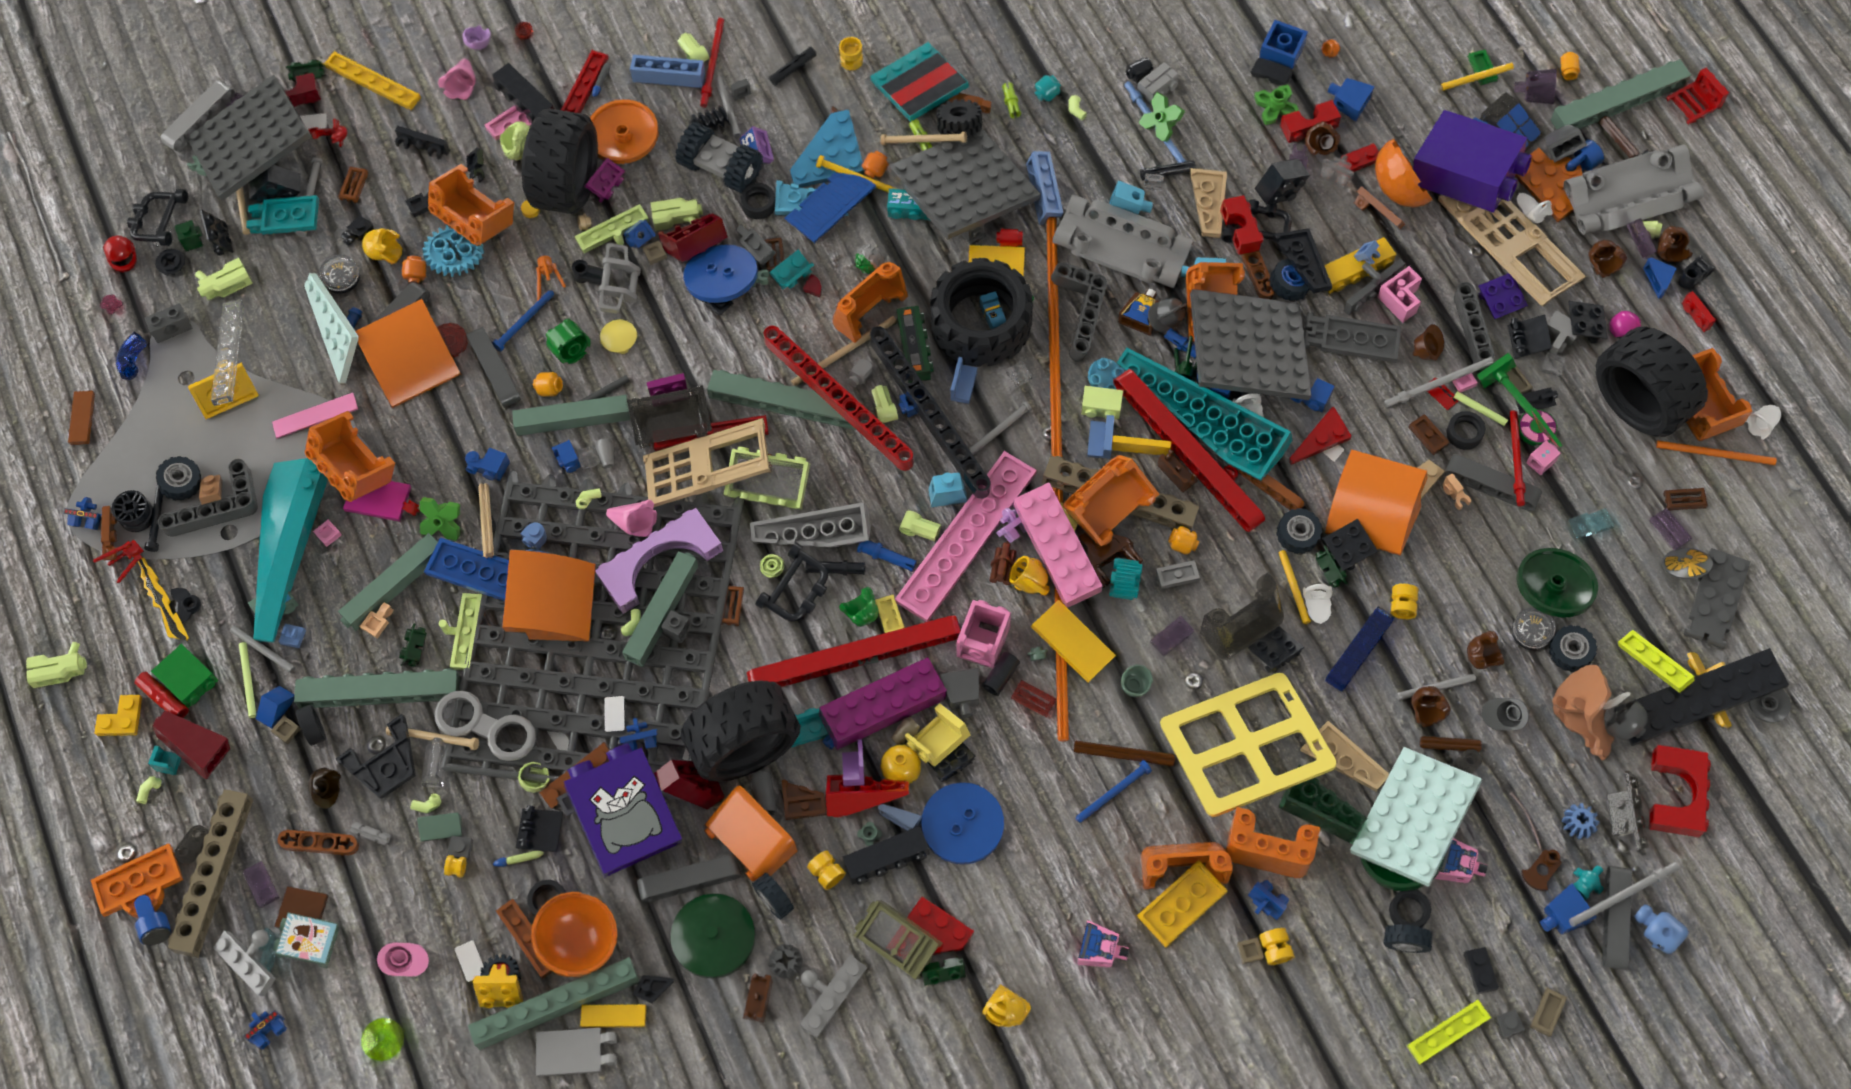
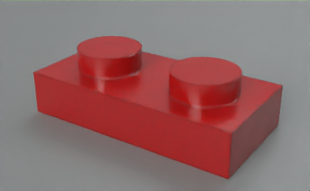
[1341,143,1379,174]
[1681,291,1716,332]

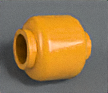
[533,372,563,397]
[1168,526,1199,555]

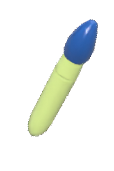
[493,851,544,867]

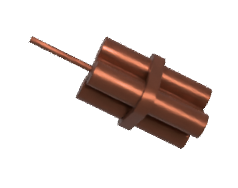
[989,540,1017,585]

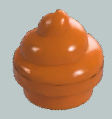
[1322,39,1341,58]

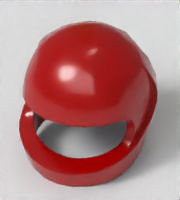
[103,235,137,272]

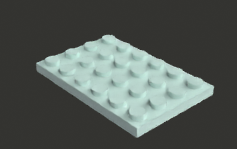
[1350,747,1482,887]

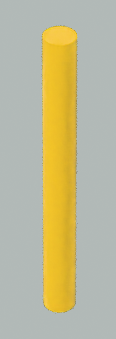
[1441,62,1514,91]
[1278,550,1311,624]

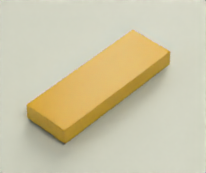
[1112,435,1171,456]
[580,1004,646,1028]

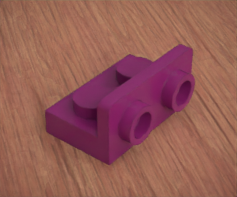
[585,158,625,203]
[646,373,690,409]

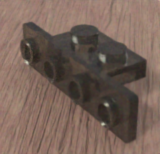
[1607,771,1649,856]

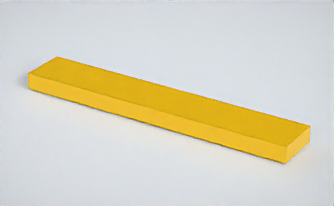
[324,51,421,111]

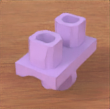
[996,508,1027,543]

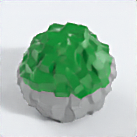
[855,244,884,275]

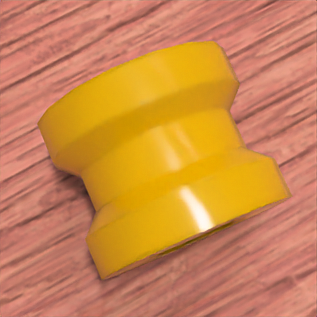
[444,855,467,878]

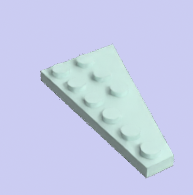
[305,273,359,383]

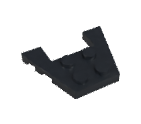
[335,714,416,799]

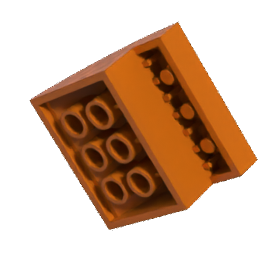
[355,299,461,408]
[1325,449,1428,556]
[502,550,596,641]

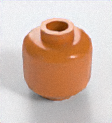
[862,151,889,179]
[402,256,427,284]

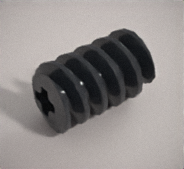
[690,105,730,130]

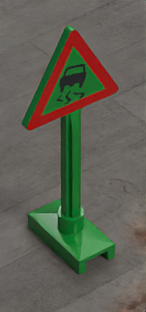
[1476,353,1563,448]

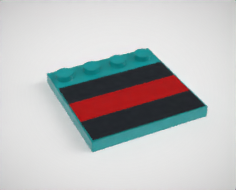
[870,42,969,122]

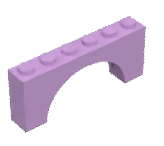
[595,508,723,614]

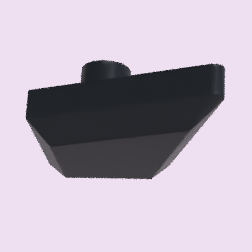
[633,975,675,1004]

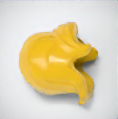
[362,228,402,265]

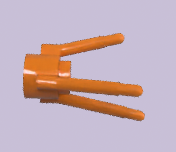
[536,255,566,301]

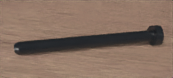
[144,485,163,552]

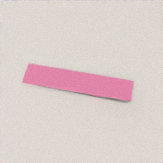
[272,393,358,439]

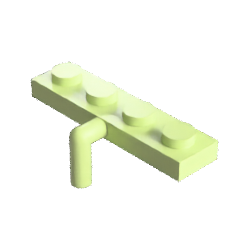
[575,204,649,253]
[439,593,482,670]

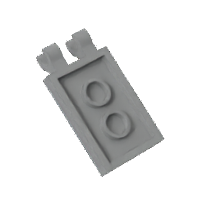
[536,1028,617,1077]

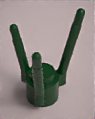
[1174,336,1197,380]

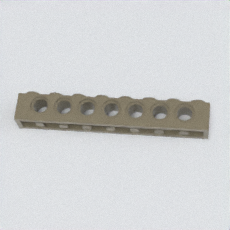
[1042,456,1199,529]
[168,789,253,958]

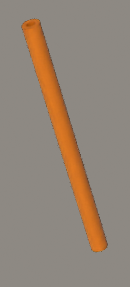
[1656,440,1777,465]

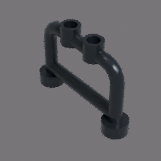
[127,189,188,246]
[1221,199,1292,252]
[755,542,828,622]

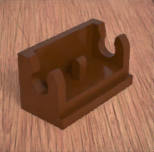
[1157,449,1198,493]
[743,973,773,1023]

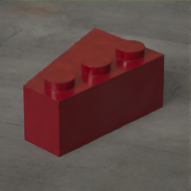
[658,213,728,262]
[654,760,725,810]

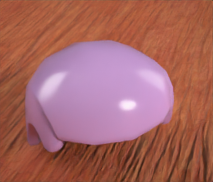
[462,25,491,51]

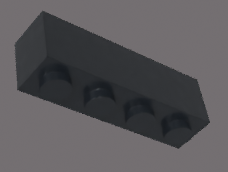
[492,62,554,123]
[842,826,930,885]

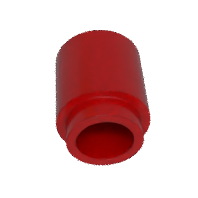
[996,228,1023,247]

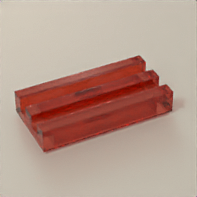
[1011,680,1057,718]

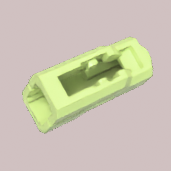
[650,198,703,231]
[195,258,253,300]
[26,642,87,688]

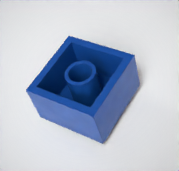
[1259,20,1308,69]

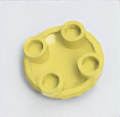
[600,319,637,354]

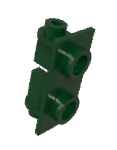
[285,60,325,82]
[1315,546,1348,588]
[399,623,427,667]
[922,957,966,986]

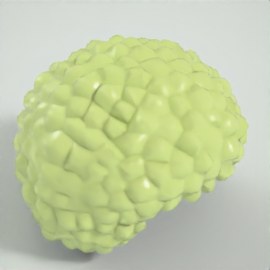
[500,121,530,161]

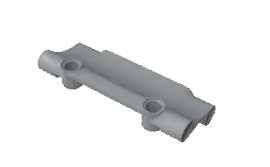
[1563,144,1704,235]
[1052,194,1194,288]

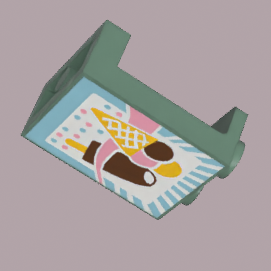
[273,913,340,969]

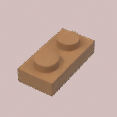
[199,474,222,505]

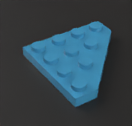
[790,110,865,187]

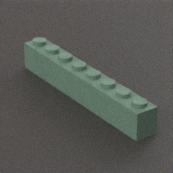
[1551,59,1692,129]
[707,370,861,430]
[294,668,461,709]
[468,958,640,1050]

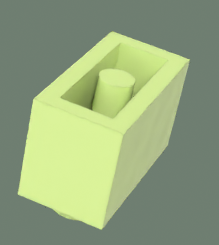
[1081,386,1123,419]

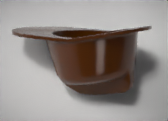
[1413,324,1445,361]

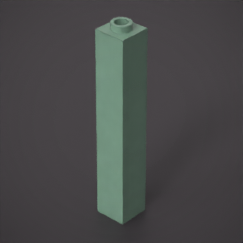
[512,395,633,436]
[338,533,438,631]
[622,551,698,667]

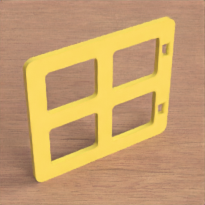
[1160,673,1336,817]

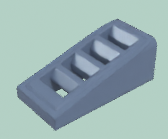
[878,804,922,831]

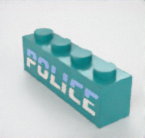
[887,188,931,221]

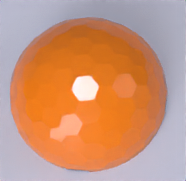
[1375,138,1433,207]
[531,892,617,977]

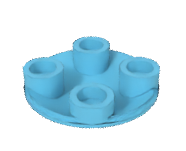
[1088,358,1125,390]

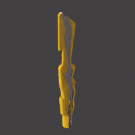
[137,558,189,641]

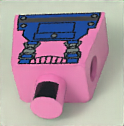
[1434,838,1488,883]
[1077,921,1129,968]

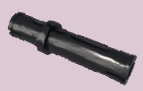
[769,46,817,86]
[1140,160,1196,181]
[805,560,866,576]

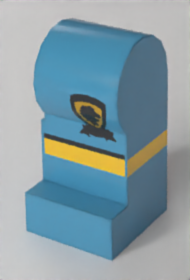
[980,291,1006,329]

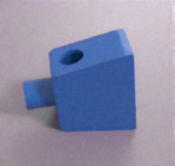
[1327,78,1375,121]
[1540,883,1597,934]

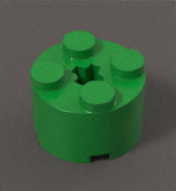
[546,319,591,364]

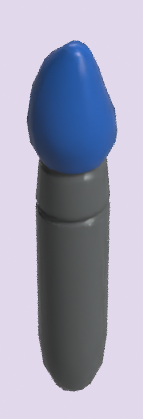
[592,62,610,97]

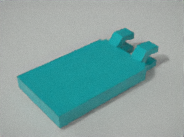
[246,195,319,235]

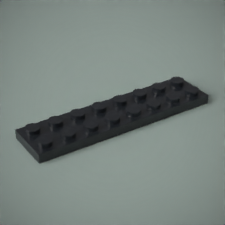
[1614,648,1789,746]

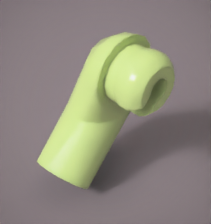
[1068,95,1087,120]
[576,488,602,509]
[621,609,641,636]
[136,776,162,804]
[410,794,442,814]

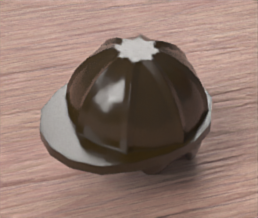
[307,767,341,809]

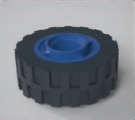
[1269,259,1310,301]

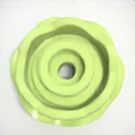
[760,554,784,578]

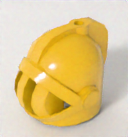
[1009,556,1050,596]
[983,984,1031,1027]

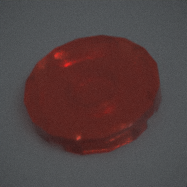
[437,323,468,358]

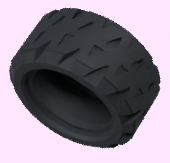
[522,109,598,214]
[930,258,1033,367]
[1595,326,1708,437]
[681,680,801,782]

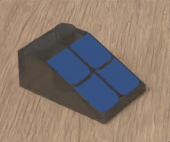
[1480,92,1544,152]

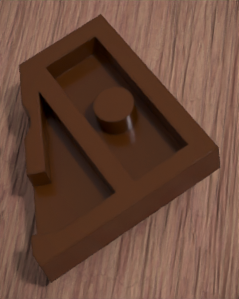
[782,780,827,820]

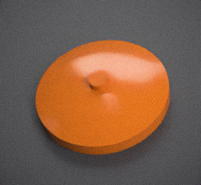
[590,99,659,164]

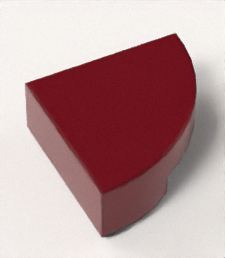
[803,274,822,298]

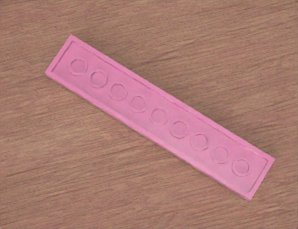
[895,451,1037,622]

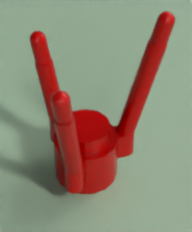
[93,540,144,583]

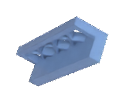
[1026,151,1063,225]

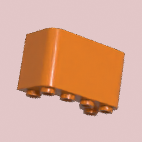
[428,164,514,246]
[1686,348,1752,441]
[305,411,395,502]
[1226,807,1320,878]

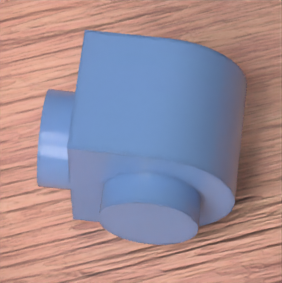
[521,522,547,550]

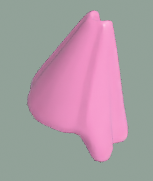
[438,58,476,100]
[606,500,657,537]

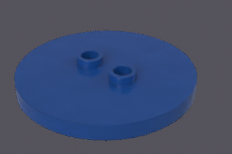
[683,245,758,303]
[921,783,1004,864]

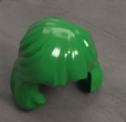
[839,587,879,627]

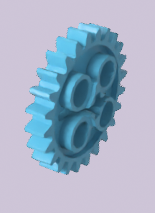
[422,226,484,277]

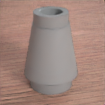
[595,438,615,468]

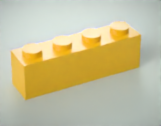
[1324,237,1396,294]

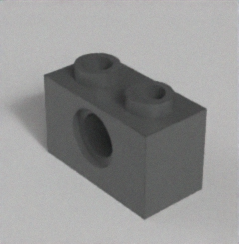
[144,303,193,343]

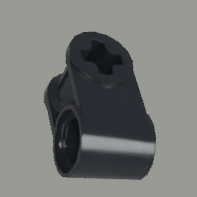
[1678,255,1716,289]

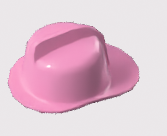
[377,942,429,977]

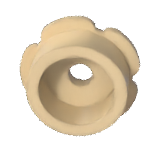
[578,213,591,231]

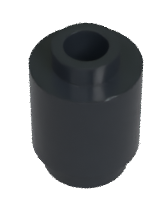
[1126,58,1153,82]

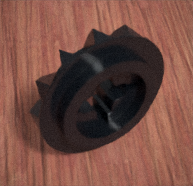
[155,249,185,276]

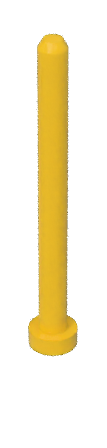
[816,155,897,193]

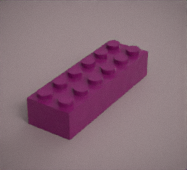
[819,657,947,750]

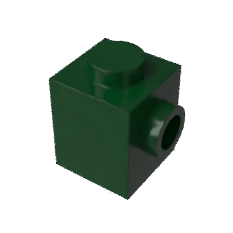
[174,220,204,252]

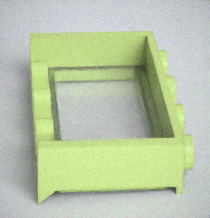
[723,446,811,510]

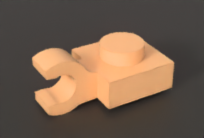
[1443,473,1471,510]
[360,602,394,639]

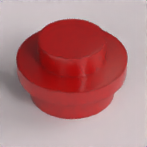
[402,500,421,516]

